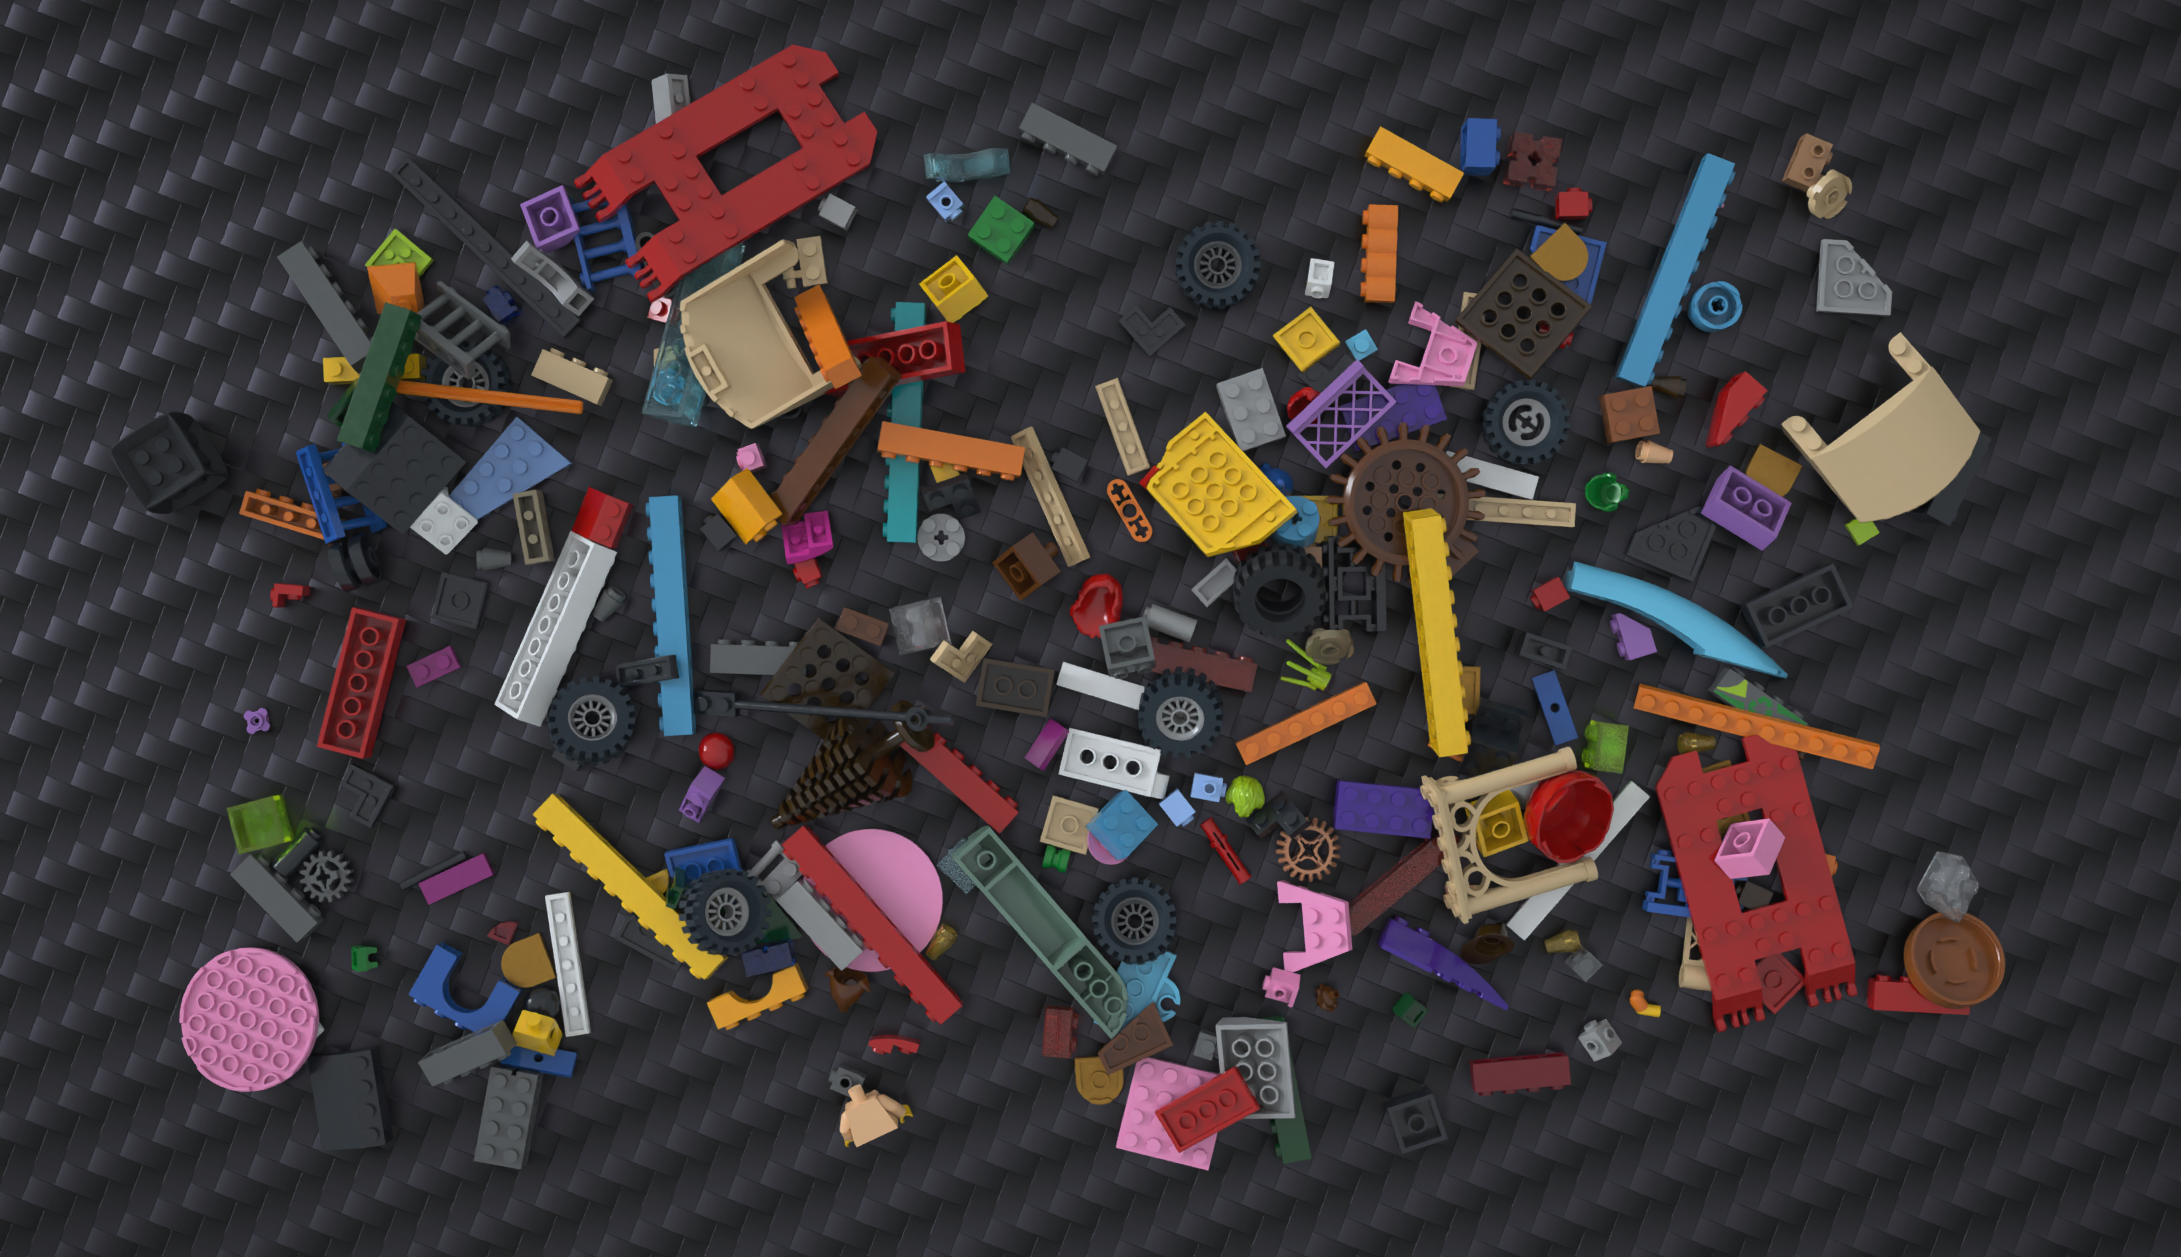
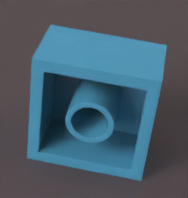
[1085,790,1158,861]

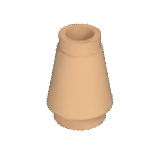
[1635,440,1673,464]

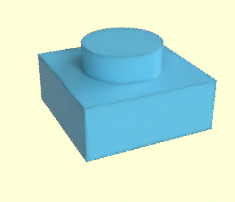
[1345,329,1378,361]

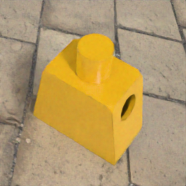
[513,1010,563,1056]

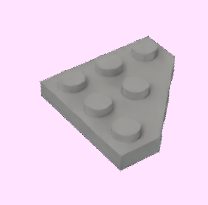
[1816,239,1892,316]

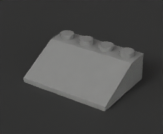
[1216,1017,1296,1119]

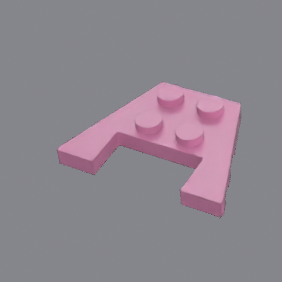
[1388,301,1478,386]
[1277,880,1352,973]

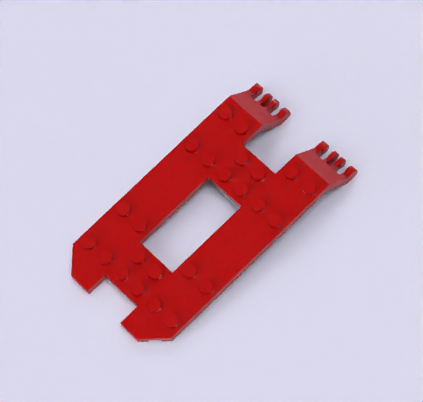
[574,45,877,302]
[1655,734,1857,1033]

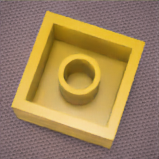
[1465,790,1528,857]

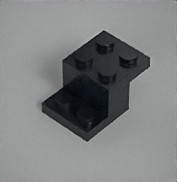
[1457,698,1527,777]

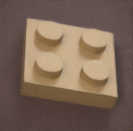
[1040,795,1099,855]

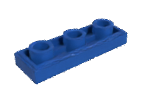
[1531,670,1578,746]
[500,1045,578,1078]

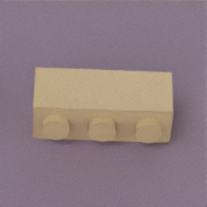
[532,348,613,406]

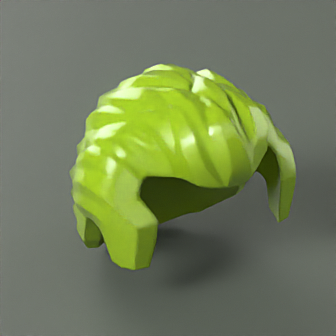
[1226,775,1265,818]

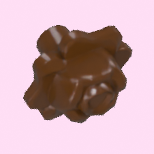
[1315,984,1340,1012]

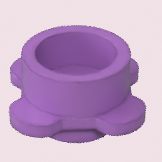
[244,708,270,734]

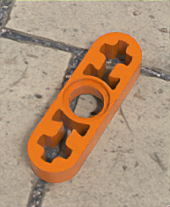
[1107,479,1152,542]

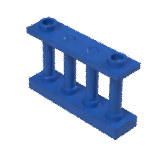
[568,195,647,292]
[296,443,387,544]

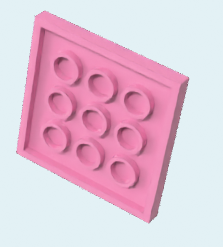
[1116,1056,1220,1170]

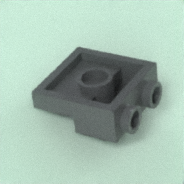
[1099,616,1156,679]

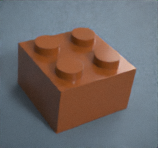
[1599,386,1660,444]

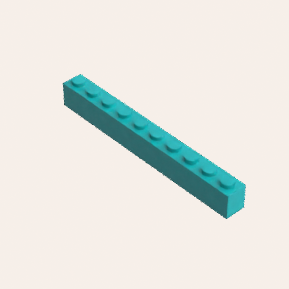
[883,302,926,543]

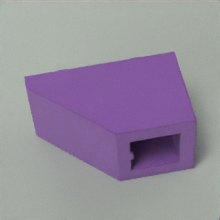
[1609,613,1657,660]
[679,766,725,823]

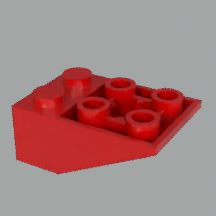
[1705,371,1768,448]

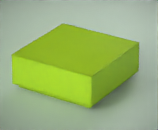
[1845,518,1880,545]

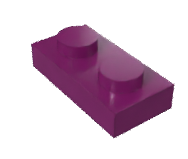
[407,646,462,688]

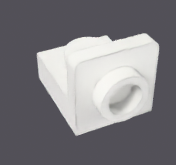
[1305,258,1334,298]

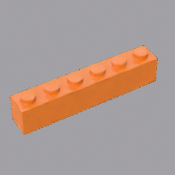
[794,284,862,389]
[877,421,1025,481]
[1235,682,1376,765]

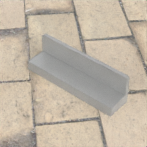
[652,74,690,123]

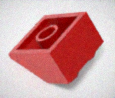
[571,487,634,549]

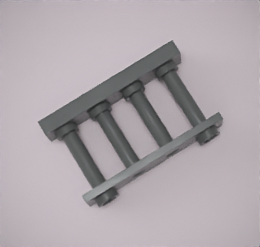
[404,281,511,380]

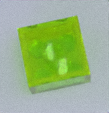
[1582,720,1629,774]
[226,794,294,854]

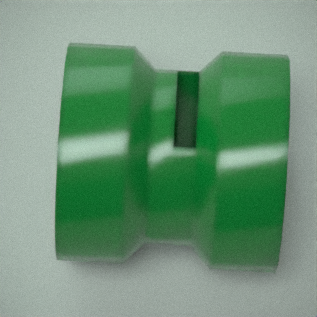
[1042,844,1071,873]

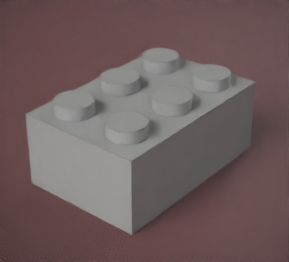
[1216,368,1286,452]

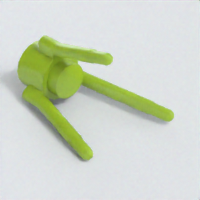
[1281,639,1331,691]

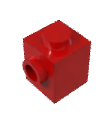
[1555,188,1592,220]

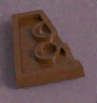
[1098,1001,1173,1075]

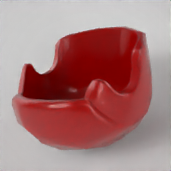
[698,732,735,771]

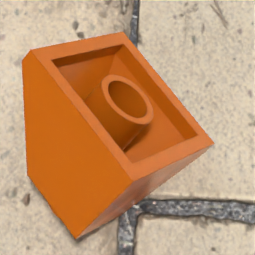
[367,262,425,314]

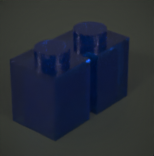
[741,939,797,977]

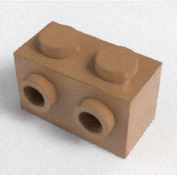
[1781,133,1833,192]

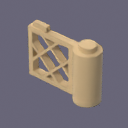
[1679,917,1711,991]

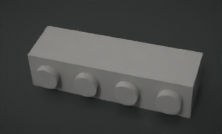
[776,879,865,971]

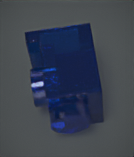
[482,285,523,325]

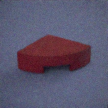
[487,921,519,945]

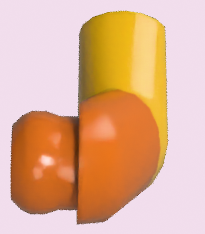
[1629,989,1661,1017]

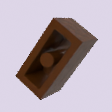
[836,607,891,646]

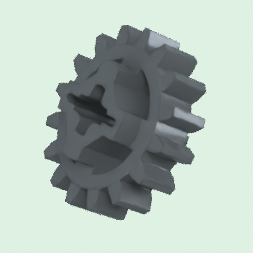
[300,850,354,902]

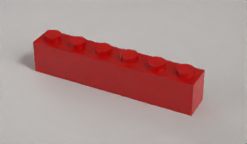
[900,732,1019,834]

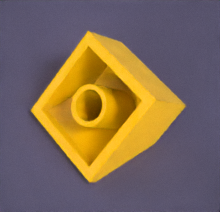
[919,255,988,323]

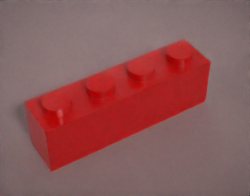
[1867,974,1970,1015]

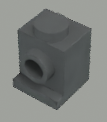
[1564,945,1603,982]
[1193,1029,1219,1061]
[828,1064,867,1097]

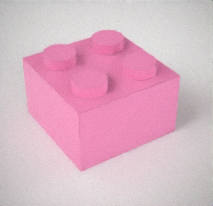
[1714,818,1785,879]

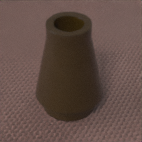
[1021,197,1058,228]
[1651,376,1687,399]

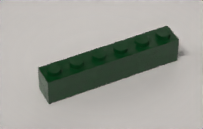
[337,302,422,453]
[1260,1014,1312,1164]

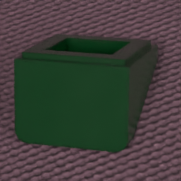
[1392,992,1429,1028]

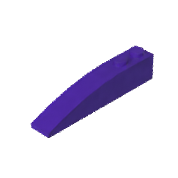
[1376,916,1509,1010]

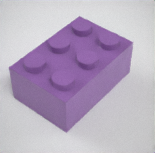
[1701,465,1792,551]

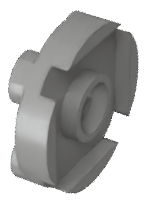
[917,514,965,562]

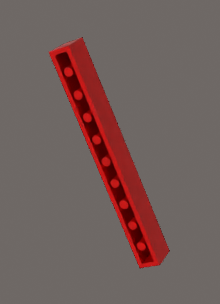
[782,824,963,1025]

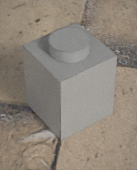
[818,194,858,232]

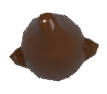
[824,966,871,1013]

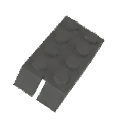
[474,1062,544,1169]

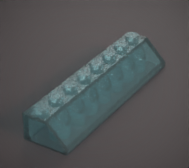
[641,243,746,427]

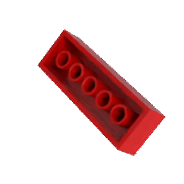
[825,321,965,396]
[317,607,406,759]

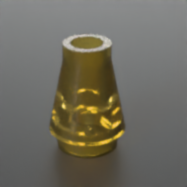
[1677,732,1716,754]
[925,924,958,960]
[1545,929,1582,954]

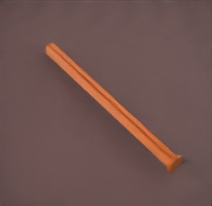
[396,380,583,414]

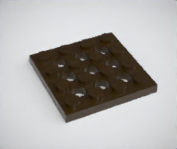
[1455,249,1592,380]
[760,617,895,740]

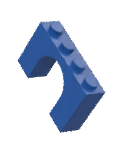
[408,942,525,1032]

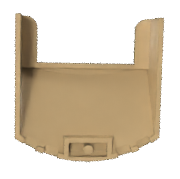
[680,239,862,429]
[1781,332,1980,523]

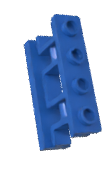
[1642,849,1748,918]

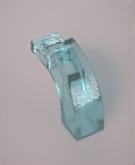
[924,148,1011,182]

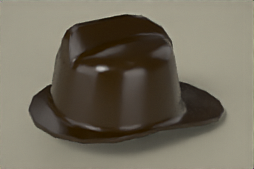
[1460,922,1514,964]

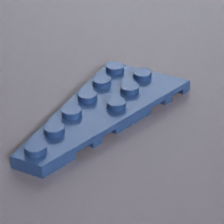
[449,417,573,520]

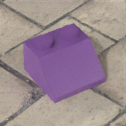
[520,185,580,253]

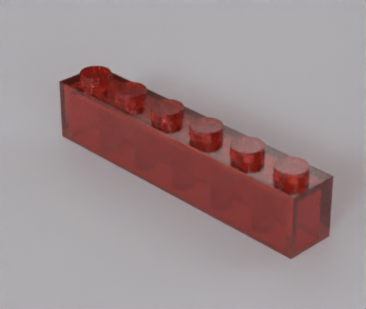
[1150,637,1257,692]
[1349,830,1461,937]

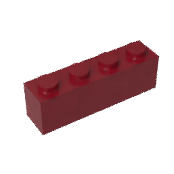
[1469,1052,1571,1096]

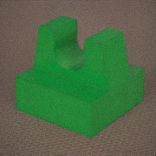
[351,945,378,972]

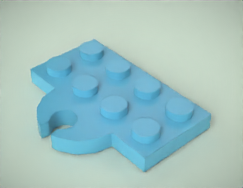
[1093,935,1181,1034]

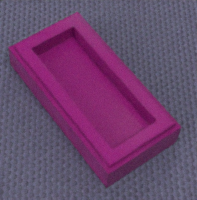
[1024,718,1069,771]

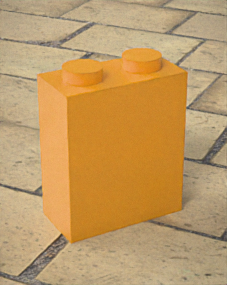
[711,468,782,545]

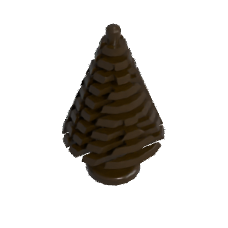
[771,700,935,829]

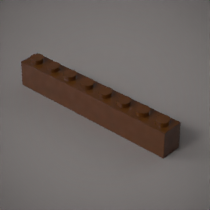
[769,357,902,526]

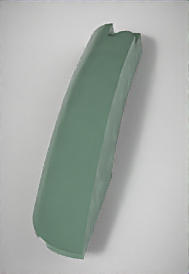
[951,826,1128,1039]

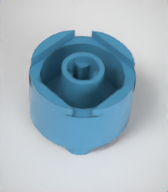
[1687,281,1742,332]
[1271,496,1319,549]

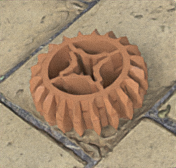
[1276,817,1341,882]

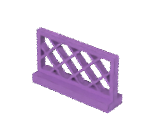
[1286,359,1396,468]

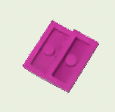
[781,510,833,565]

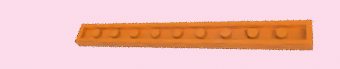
[1633,684,1880,769]

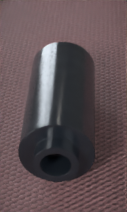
[272,827,323,878]

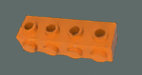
[239,489,346,542]

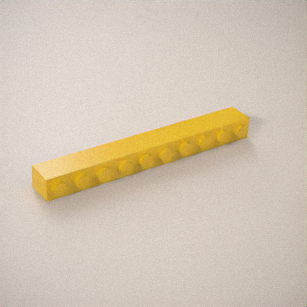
[533,793,728,980]

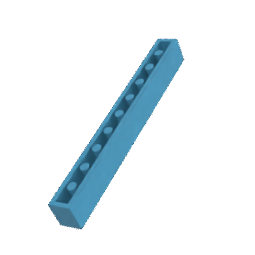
[1614,153,1735,388]
[646,495,696,736]

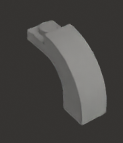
[511,241,594,316]

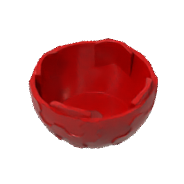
[1523,770,1614,863]

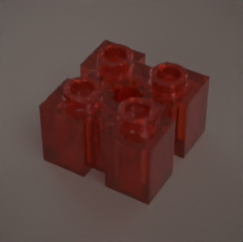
[1503,132,1562,191]

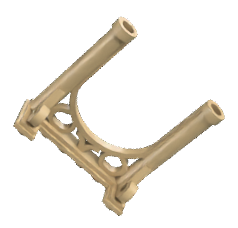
[1420,746,1598,924]

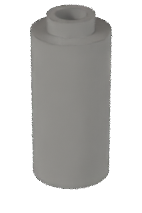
[1143,604,1197,642]

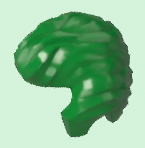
[1585,472,1630,512]

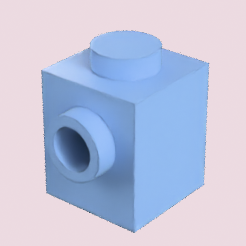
[1190,772,1227,802]

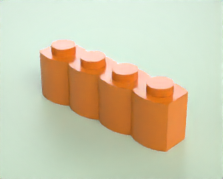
[1360,204,1398,303]

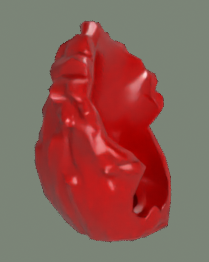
[1069,573,1123,638]

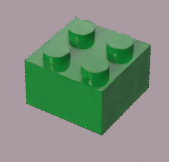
[968,196,1035,266]

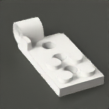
[1059,728,1170,799]

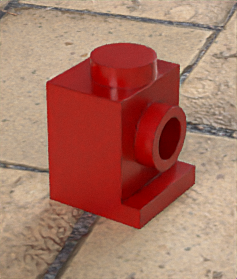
[790,557,823,589]

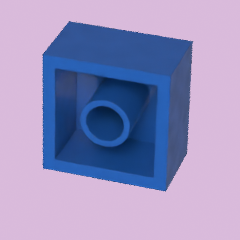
[1460,118,1501,176]

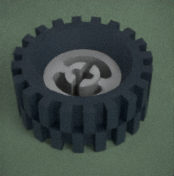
[1481,379,1571,466]

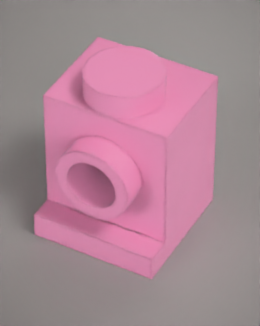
[736,443,767,473]
[1262,967,1300,1007]

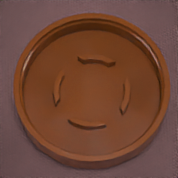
[1904,911,2005,1009]

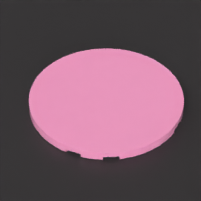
[803,828,943,972]
[179,947,319,1092]

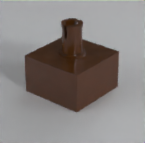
[993,532,1061,601]

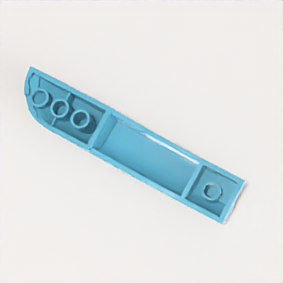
[1564,561,1788,679]

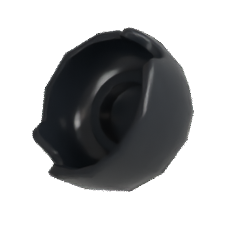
[524,986,561,1019]

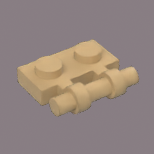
[782,236,828,290]

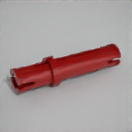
[1199,817,1252,885]

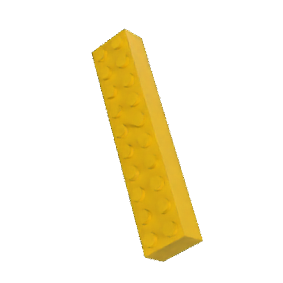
[1403,508,1471,757]

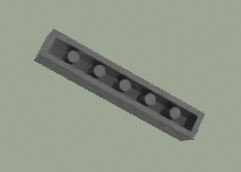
[277,241,373,374]

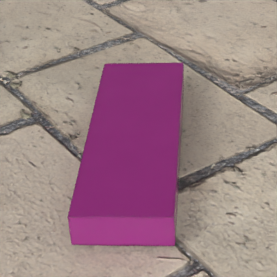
[418,853,495,905]

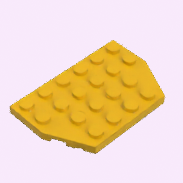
[1147,412,1298,557]

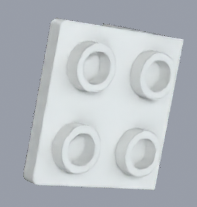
[410,486,478,554]

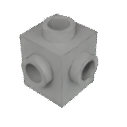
[1578,1019,1622,1061]

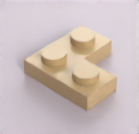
[930,631,993,683]

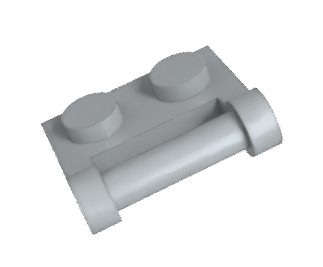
[746,840,802,902]

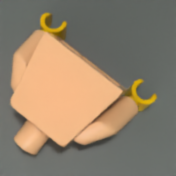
[840,1084,913,1147]

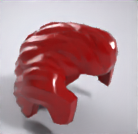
[1287,387,1321,424]

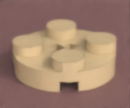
[1807,170,1852,219]

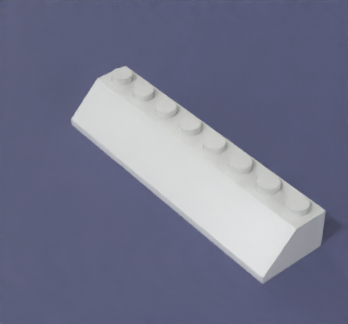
[494,531,617,727]

